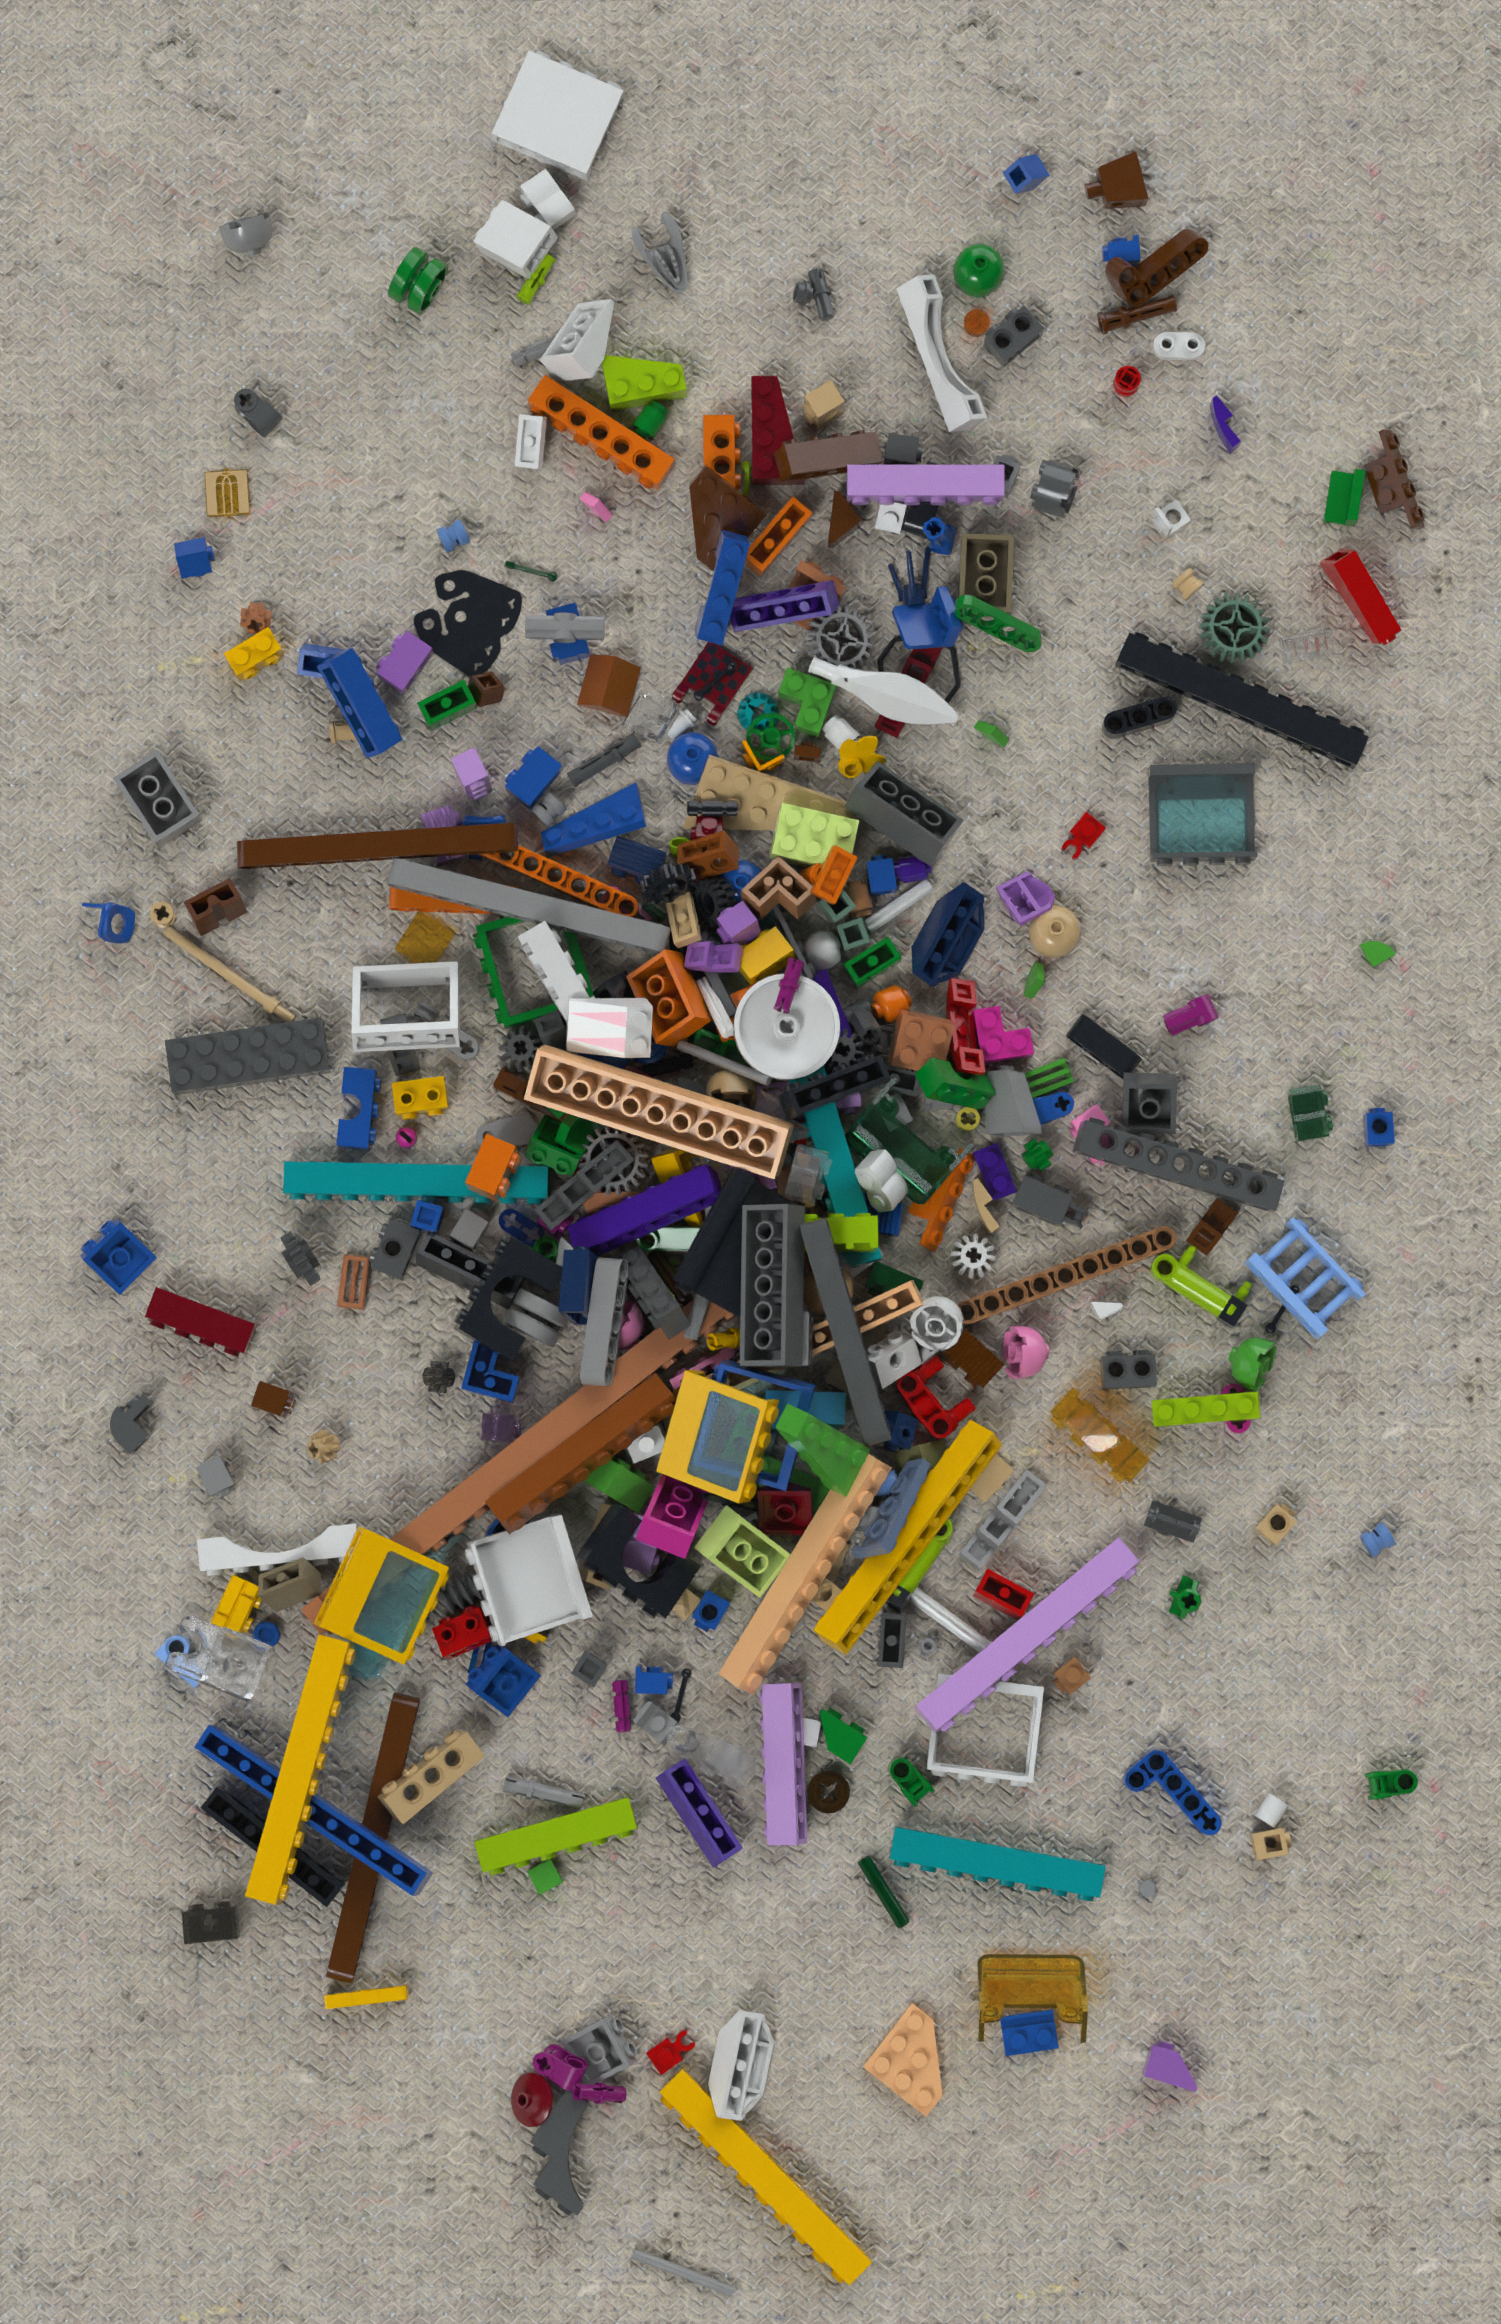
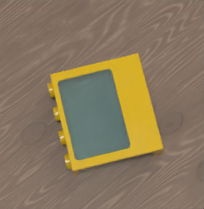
[656,1369,779,1503]
[313,1526,449,1665]

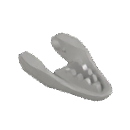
[631,213,688,293]

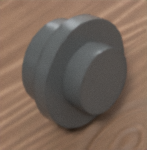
[793,280,813,307]

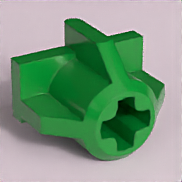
[1168,1575,1201,1619]

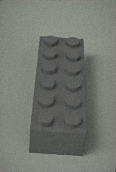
[165,1017,331,1095]
[740,1204,805,1367]

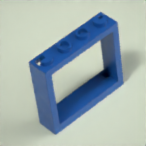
[692,1359,816,1491]

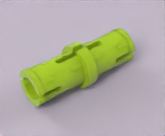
[516,254,556,305]

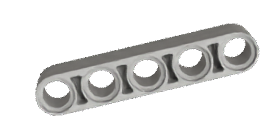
[580,1258,629,1386]

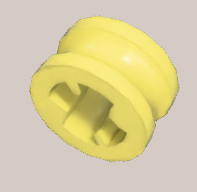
[956,1107,980,1132]

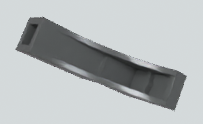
[530,2090,590,2216]

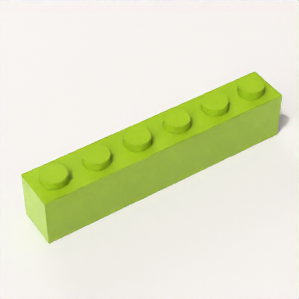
[474,1797,638,1876]

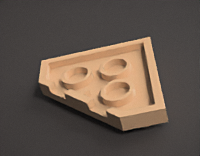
[863,2002,943,2117]

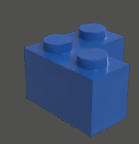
[461,1342,520,1404]

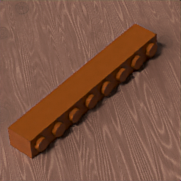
[485,1373,676,1535]

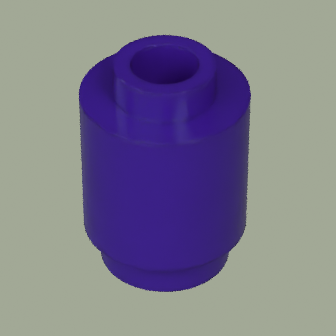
[893,855,932,884]

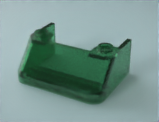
[845,1077,974,1204]

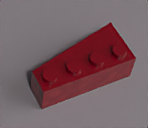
[751,376,805,485]

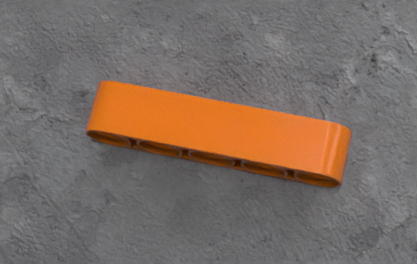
[389,885,518,914]

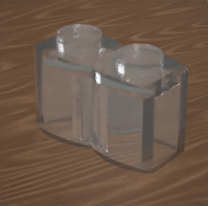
[784,1144,832,1206]

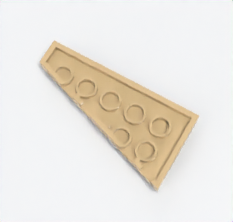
[683,755,854,830]

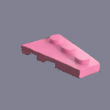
[669,1346,740,1391]

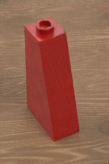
[1319,549,1401,645]

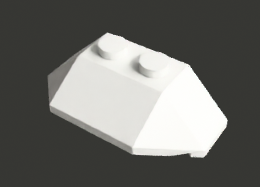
[708,2010,774,2121]

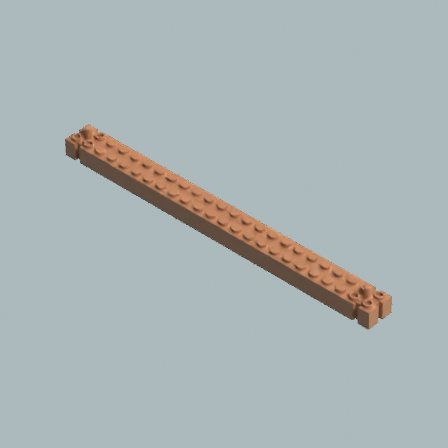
[301,1253,812,1635]

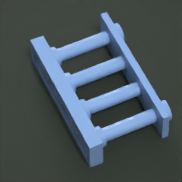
[1244,1217,1366,1340]

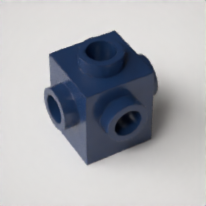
[881,1410,919,1453]

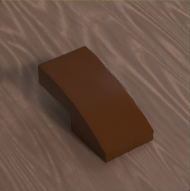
[1186,1198,1238,1256]

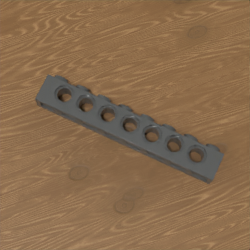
[1072,1117,1285,1212]

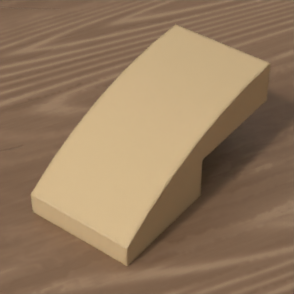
[972,1178,1000,1235]

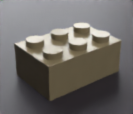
[958,533,1014,618]

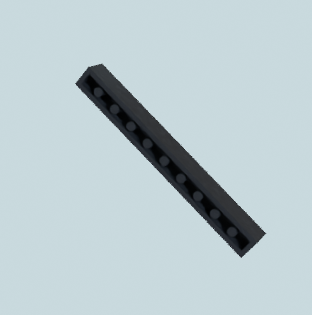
[1115,632,1369,770]

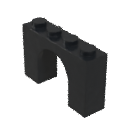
[454,1237,562,1361]
[577,1503,701,1619]

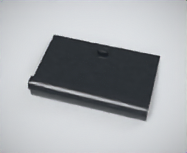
[673,1167,798,1318]

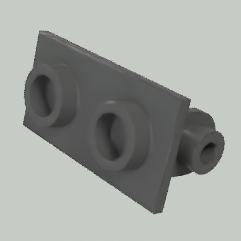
[1144,1500,1202,1543]

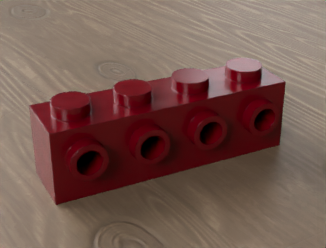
[145,1287,257,1357]

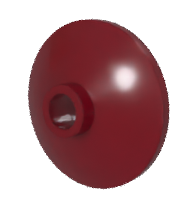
[511,2073,553,2127]

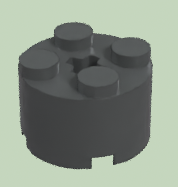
[1030,459,1080,519]

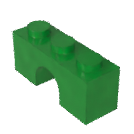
[915,1058,996,1110]

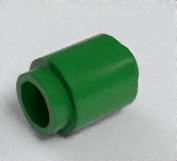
[632,401,668,441]

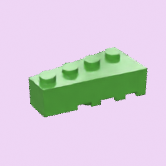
[775,1403,871,1497]

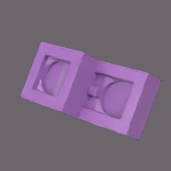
[684,941,743,972]

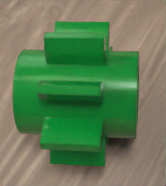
[1021,1139,1054,1172]

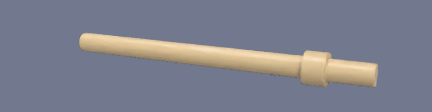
[163,926,296,1022]

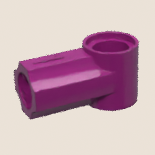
[1162,994,1219,1037]

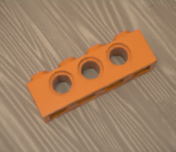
[703,415,740,489]

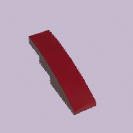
[874,647,943,738]

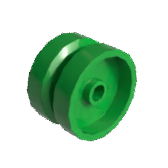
[388,247,448,315]

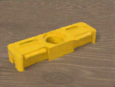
[324,1984,409,2009]

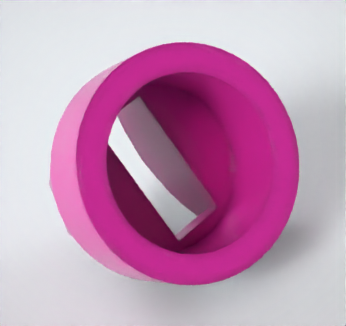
[396,1127,417,1148]

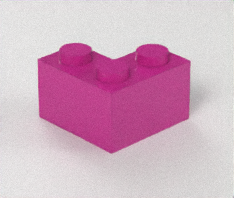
[973,1006,1034,1064]

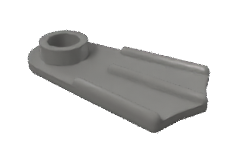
[476,1112,538,1146]

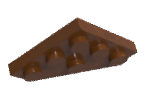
[689,465,767,572]

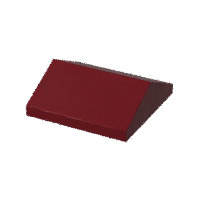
[757,1482,813,1535]

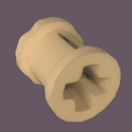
[329,721,357,745]
[150,901,176,928]

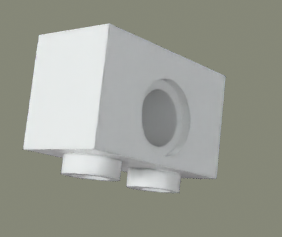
[867,1331,922,1389]

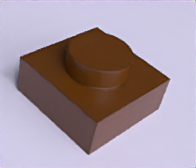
[794,742,821,763]

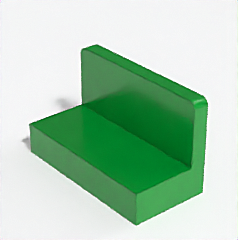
[1324,469,1365,527]
[554,1114,604,1156]

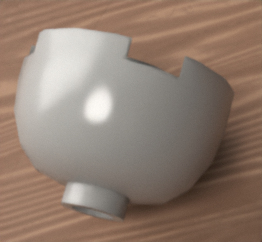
[219,212,272,257]

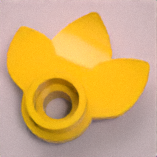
[838,736,887,778]

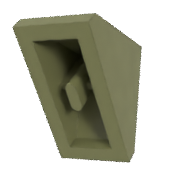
[893,1439,946,1474]

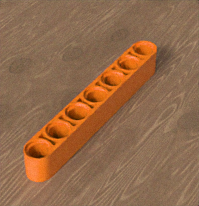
[478,845,639,918]

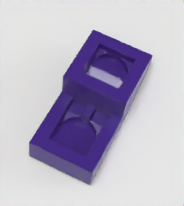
[1210,395,1241,454]

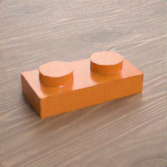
[810,845,858,905]

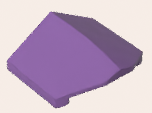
[996,872,1055,926]

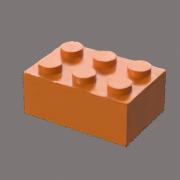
[626,949,713,1047]
[465,1134,521,1202]

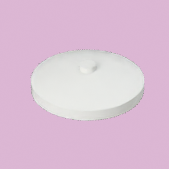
[734,974,840,1080]

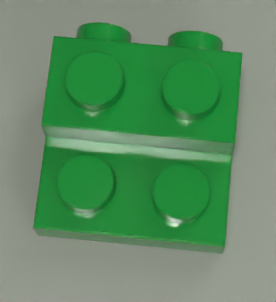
[524,1115,582,1176]

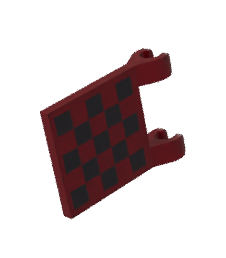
[672,642,753,726]

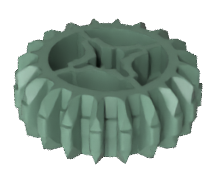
[1199,593,1270,664]

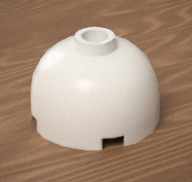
[910,1296,964,1350]

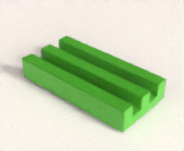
[1025,1058,1074,1099]

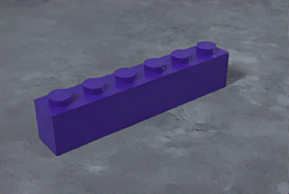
[567,1164,722,1257]

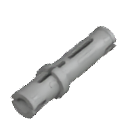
[502,1775,584,1810]

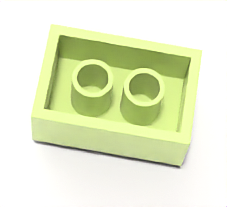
[768,803,859,867]
[694,1505,791,1598]

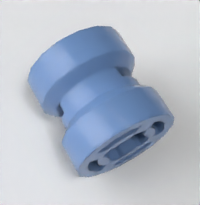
[436,519,471,553]
[1359,1522,1396,1558]

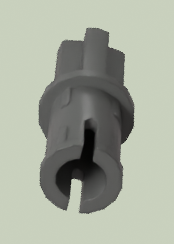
[808,268,834,321]

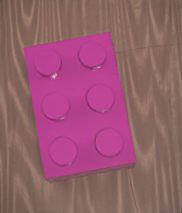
[636,1474,711,1559]

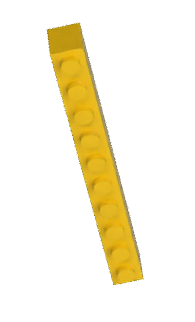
[813,1420,1002,1655]
[245,1634,356,1905]
[659,2067,872,2286]

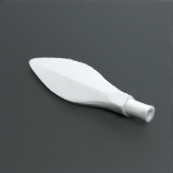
[808,657,959,724]

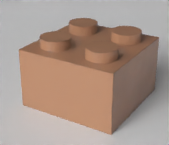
[888,1009,954,1071]

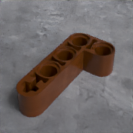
[1105,229,1209,307]

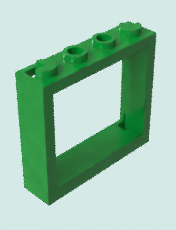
[472,900,594,1029]

